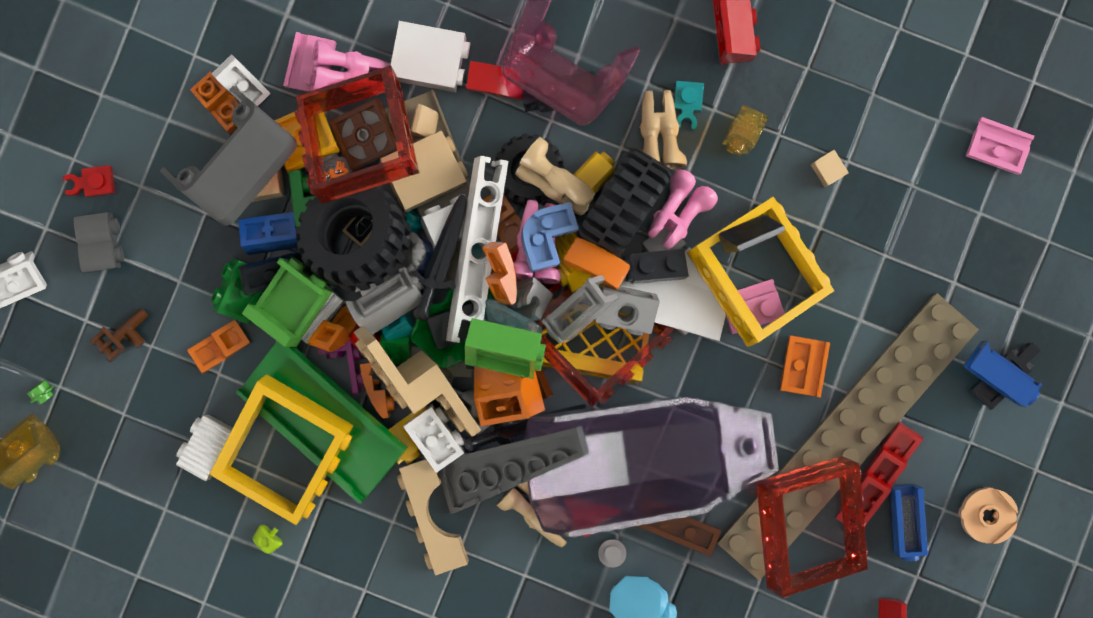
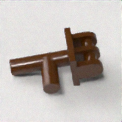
[90,308,149,363]

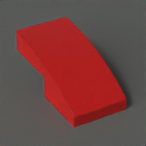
[466,61,526,100]

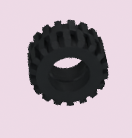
[494,133,564,207]

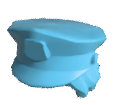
[609,576,677,618]

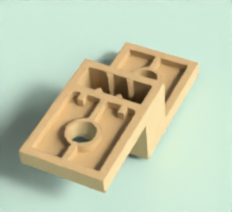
[354,326,481,437]

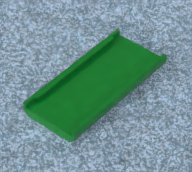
[236,341,408,504]

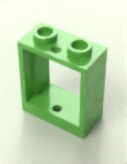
[465,318,546,379]

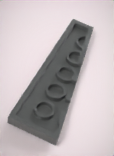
[438,426,590,514]

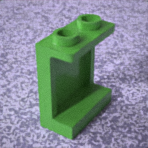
[242,257,333,347]

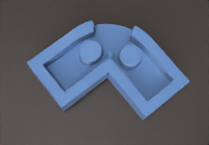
[521,202,579,273]

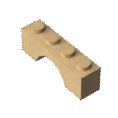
[397,458,469,576]

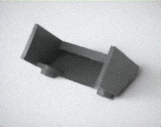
[160,86,297,226]

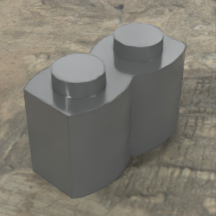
[74,212,124,273]

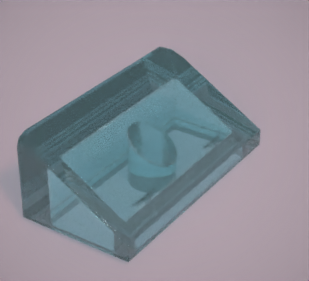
[485,298,543,333]

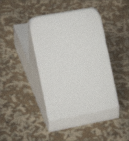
[212,54,271,106]

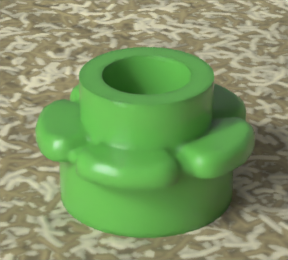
[26,380,54,405]

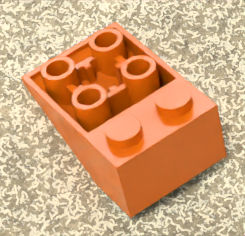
[474,327,545,426]

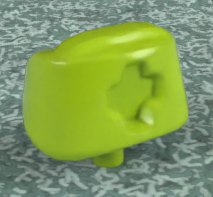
[252,524,282,554]

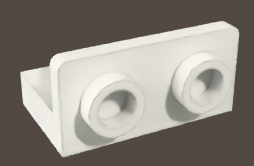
[0,251,47,308]
[403,404,464,473]

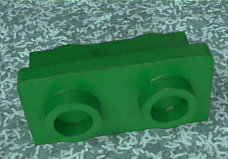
[211,258,261,324]

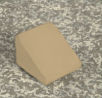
[411,104,439,138]
[810,150,849,187]

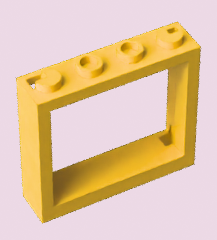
[686,197,834,347]
[209,374,354,525]

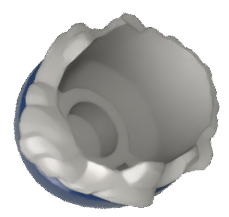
[392,232,433,278]

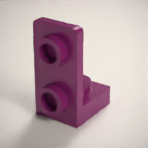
[317,340,365,395]

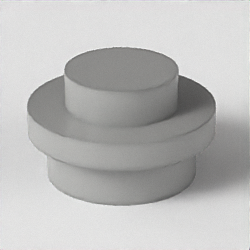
[598,539,626,568]

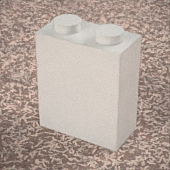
[389,21,470,93]

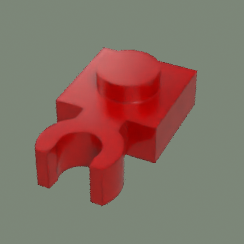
[63,165,116,197]

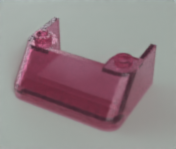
[501,0,640,125]

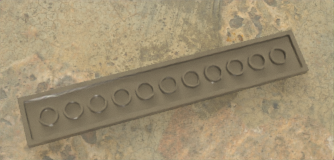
[717,293,979,581]

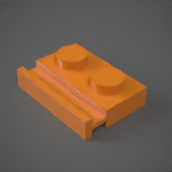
[779,335,830,398]

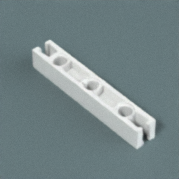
[446,156,508,343]

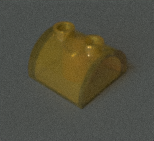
[0,413,60,489]

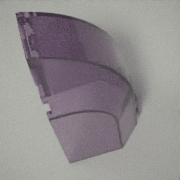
[524,397,779,538]

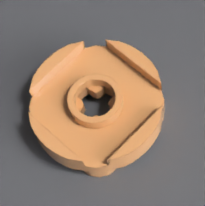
[958,487,1018,544]

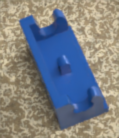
[238,212,299,255]

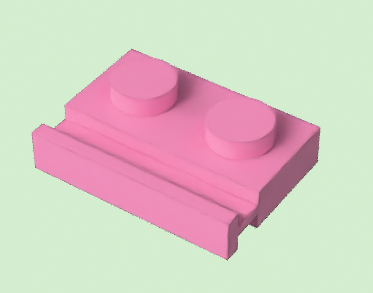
[283,32,337,96]
[966,117,1034,175]
[726,279,784,334]

